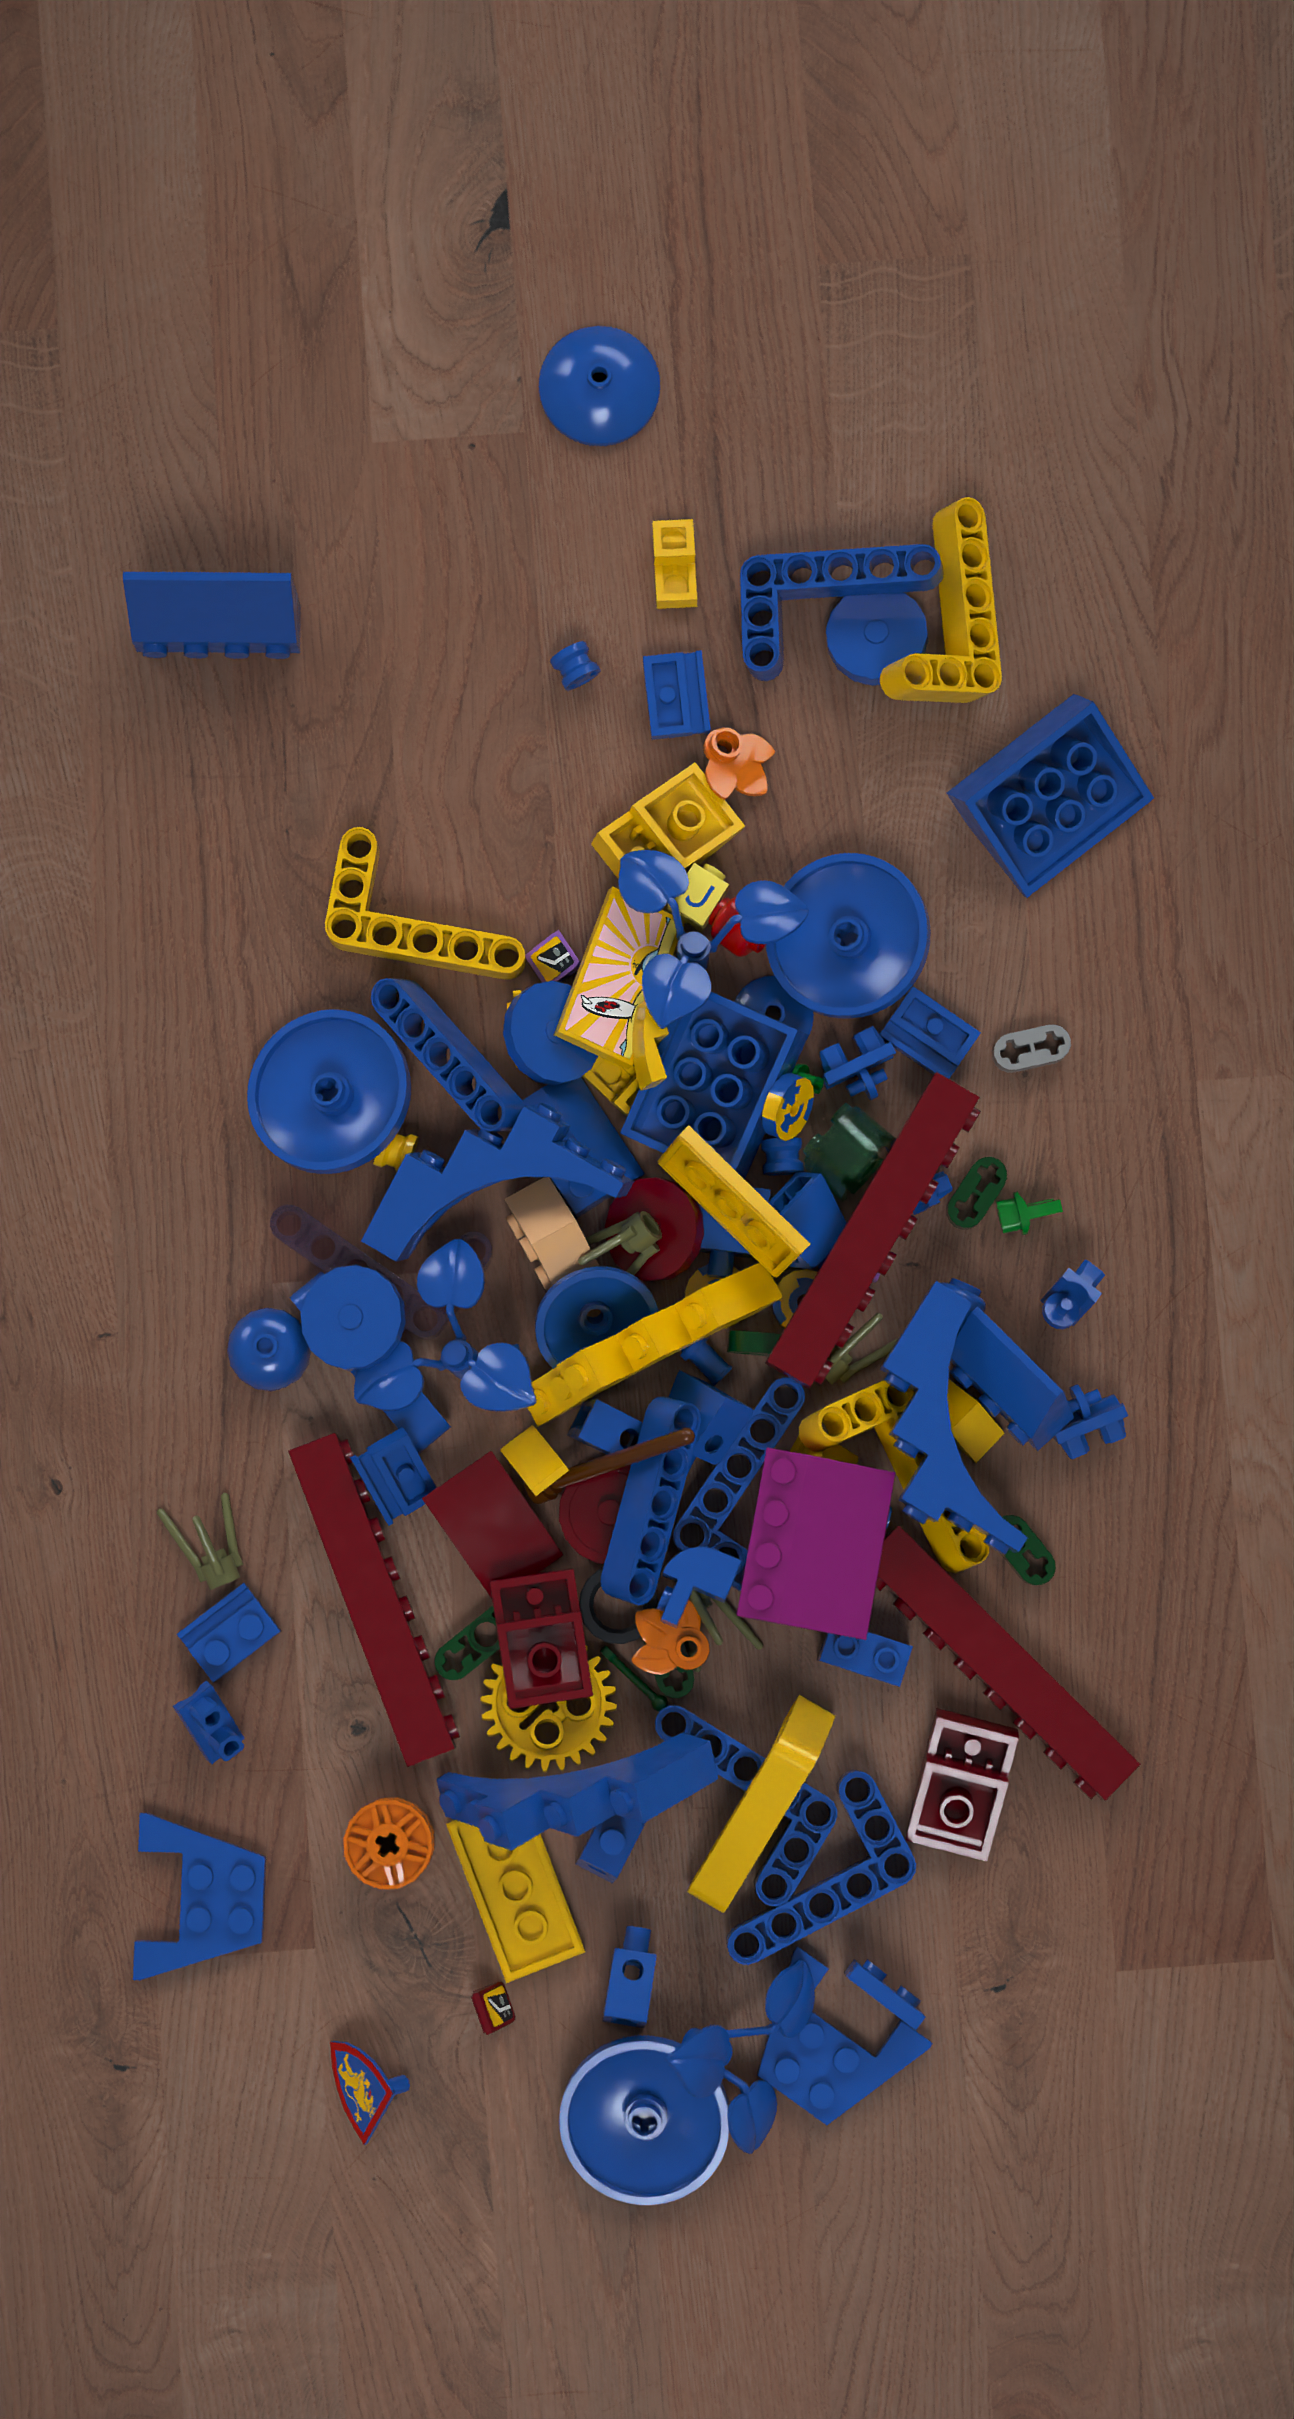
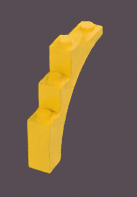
[527,1263,783,1427]

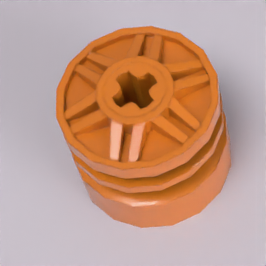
[343,1797,435,1890]

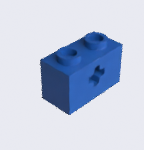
[817,1632,913,1687]

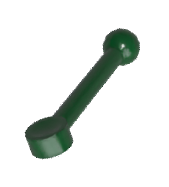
[600,1645,668,1712]

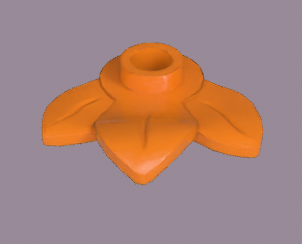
[703,727,775,800]
[631,1600,710,1675]

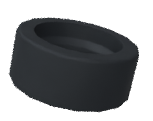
[579,1568,658,1644]

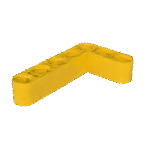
[880,497,1002,703]
[325,827,526,980]
[799,1380,989,1573]
[687,1694,836,1913]

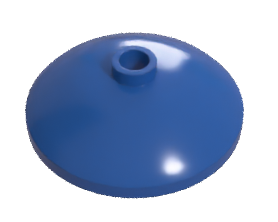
[539,326,660,446]
[535,1266,659,1369]

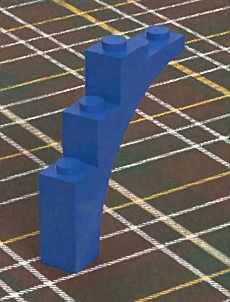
[361,1102,634,1262]
[879,1281,1028,1555]
[436,1733,718,1851]

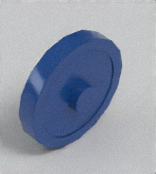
[826,592,928,686]
[503,981,598,1086]
[300,1265,406,1371]

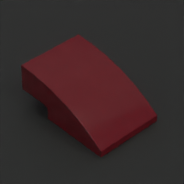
[422,1451,563,1598]
[489,1568,593,1709]
[905,1708,1019,1861]

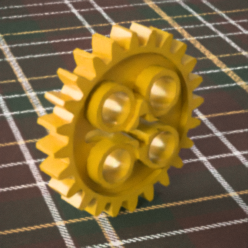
[480,1646,617,1773]

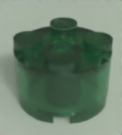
[803,1103,896,1202]

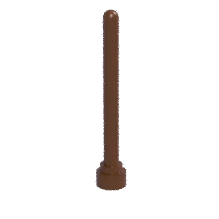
[525,1428,695,1504]

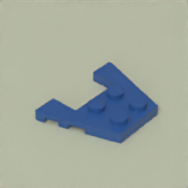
[133,1813,266,1980]
[757,1946,933,2125]

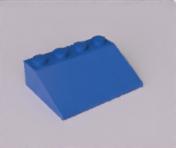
[123,572,301,659]
[946,694,1154,898]
[620,992,809,1179]

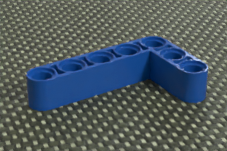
[740,544,944,681]
[673,1377,805,1592]
[655,1705,838,1906]
[726,1770,916,1965]

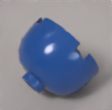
[227,1307,311,1392]

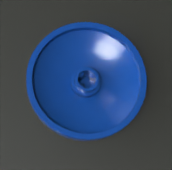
[766,853,931,1019]
[247,1009,411,1174]
[559,2035,729,2205]

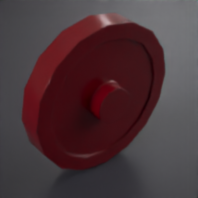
[605,1177,704,1282]
[559,1465,631,1564]

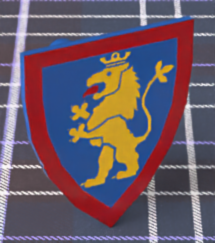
[330,2041,410,2145]

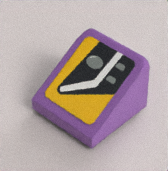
[525,930,581,983]

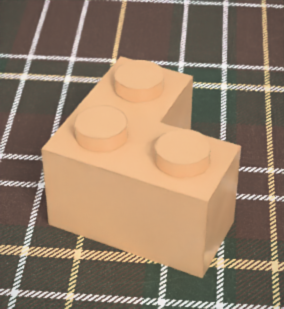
[505,1177,599,1291]

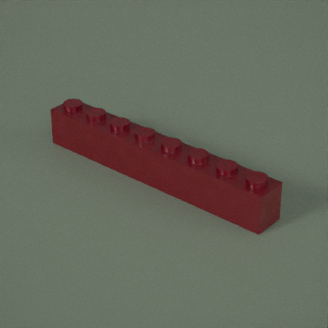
[765,1072,981,1389]
[288,1433,460,1767]
[876,1526,1141,1801]

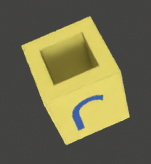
[667,863,729,933]

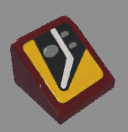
[471,1981,515,2035]

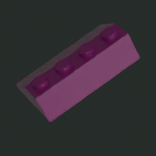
[736,1448,896,1640]

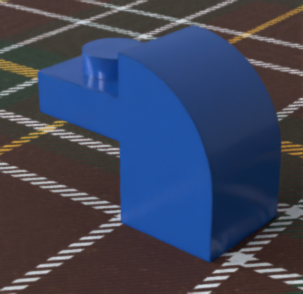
[657,1547,742,1628]

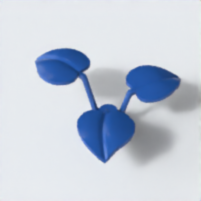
[618,850,809,1029]
[354,1239,536,1412]
[666,1959,815,2154]

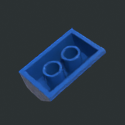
[522,1077,645,1219]
[950,1306,1074,1451]

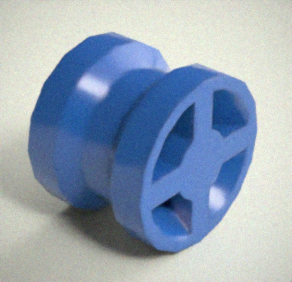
[550,641,601,691]
[761,1137,804,1176]

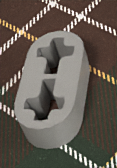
[992,1025,1071,1073]

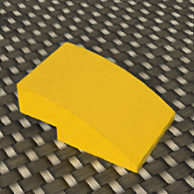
[591,762,745,879]

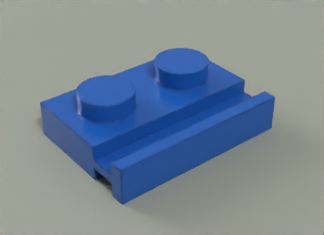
[643,650,711,740]
[880,986,981,1079]
[350,1427,437,1526]
[177,1583,281,1683]
[844,1959,926,2031]

